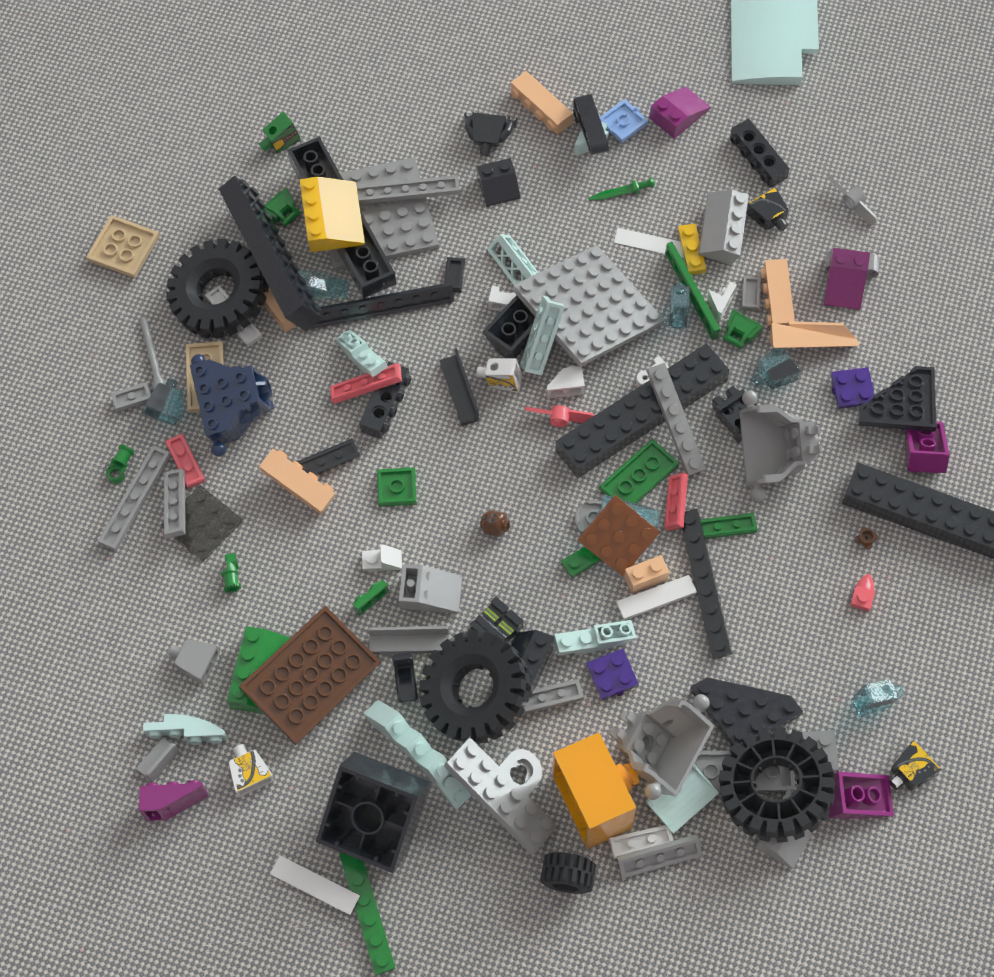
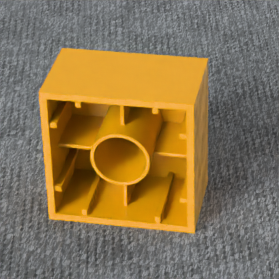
[552,732,640,849]

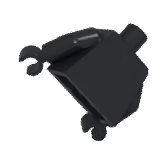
[464,112,518,156]

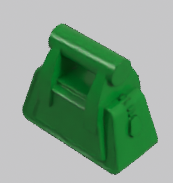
[264,188,301,227]
[723,310,762,349]

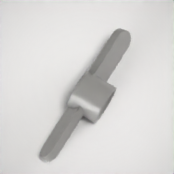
[827,175,878,226]

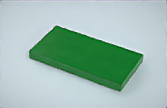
[599,439,680,508]

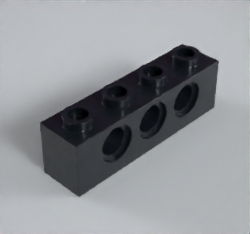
[730,119,790,188]
[359,361,412,439]

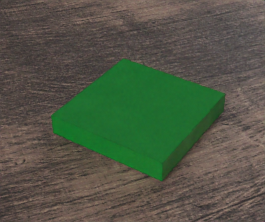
[377,467,417,507]

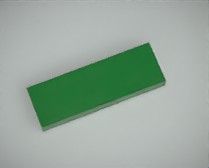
[701,513,758,539]

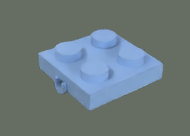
[600,99,648,143]

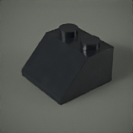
[477,158,520,207]

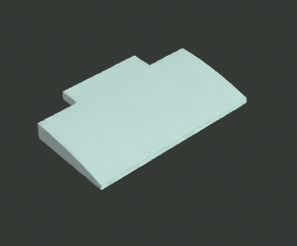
[731,0,819,85]

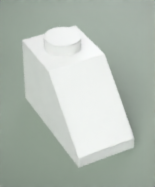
[547,366,585,399]

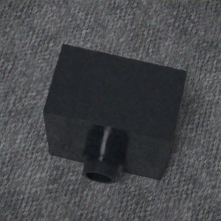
[315,752,431,873]

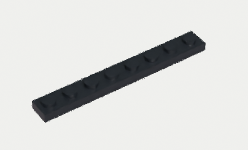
[311,282,455,329]
[682,508,733,659]

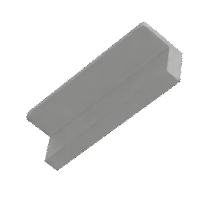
[368,626,449,654]

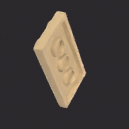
[186,341,224,413]

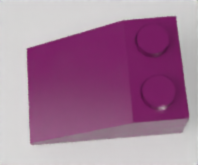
[649,87,711,139]
[824,248,870,310]
[905,421,950,474]
[828,772,894,819]

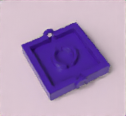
[831,367,874,409]
[586,648,639,701]

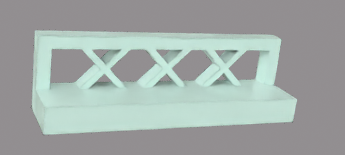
[487,234,538,285]
[520,295,565,376]

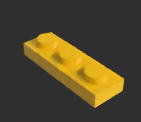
[678,223,706,275]

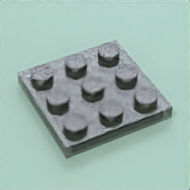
[160,485,243,562]

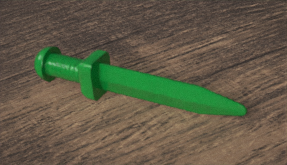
[588,178,655,201]

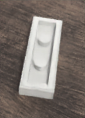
[609,825,674,859]

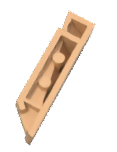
[769,321,859,348]

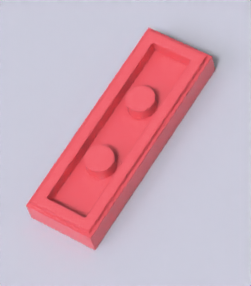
[165,434,206,489]
[664,472,688,531]

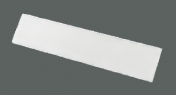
[614,228,684,258]
[270,856,360,915]

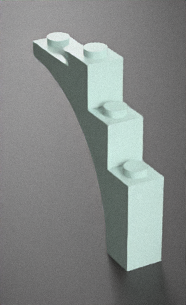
[363,700,471,810]

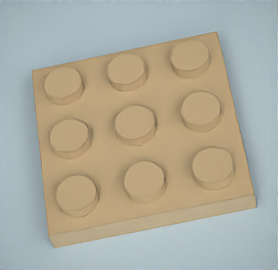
[86,215,160,278]

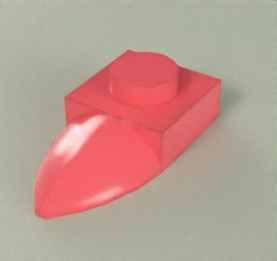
[850,573,875,612]

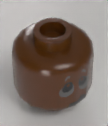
[480,510,510,537]

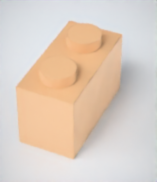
[624,555,669,594]

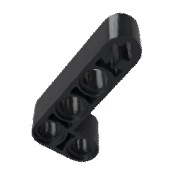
[573,94,609,155]

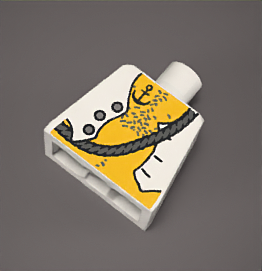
[477,358,523,392]
[229,744,275,797]

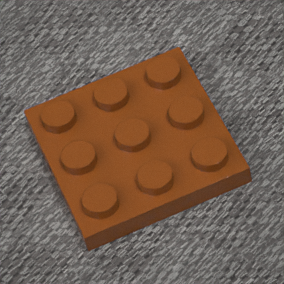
[577,495,660,577]

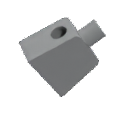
[168,639,220,685]

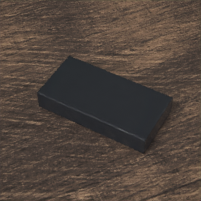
[444,257,466,293]

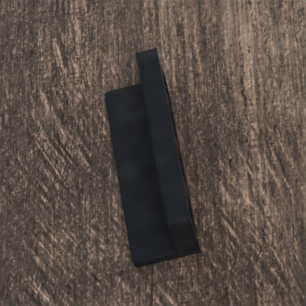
[439,348,479,426]

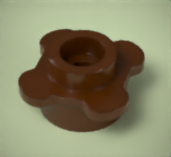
[855,527,878,549]

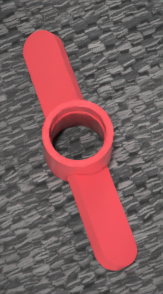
[525,405,595,427]

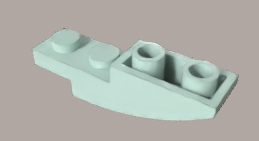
[335,330,388,377]
[554,620,636,656]
[143,714,228,745]

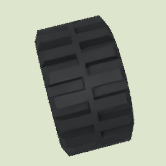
[540,852,596,894]

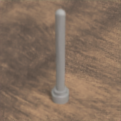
[140,317,167,392]

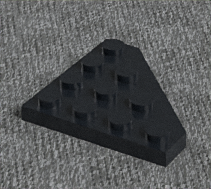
[858,366,937,432]
[690,677,803,746]

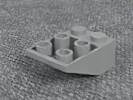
[399,564,462,614]

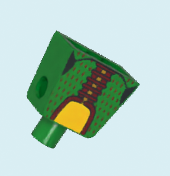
[258,111,301,153]

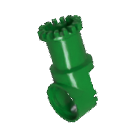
[106,444,135,484]
[221,552,241,593]

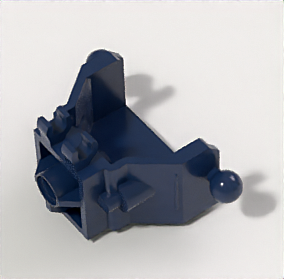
[190,354,274,457]

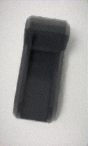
[392,652,418,703]

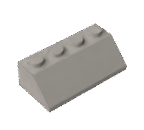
[698,189,749,265]

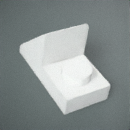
[708,282,737,322]
[362,544,402,572]

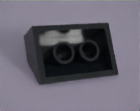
[482,295,535,359]
[511,630,554,697]

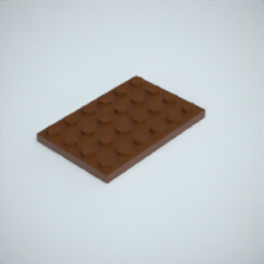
[238,605,381,745]

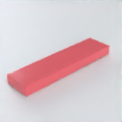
[330,363,402,404]

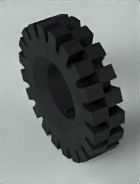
[166,239,268,339]
[419,630,531,744]
[719,727,835,843]

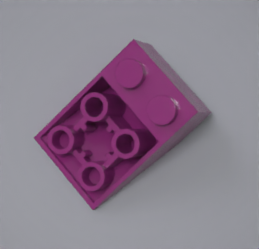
[139,780,209,821]

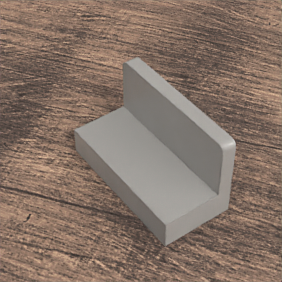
[136,738,180,783]

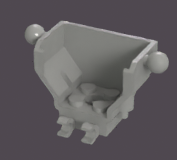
[739,390,822,502]
[609,694,715,800]

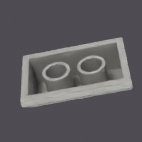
[756,790,820,870]

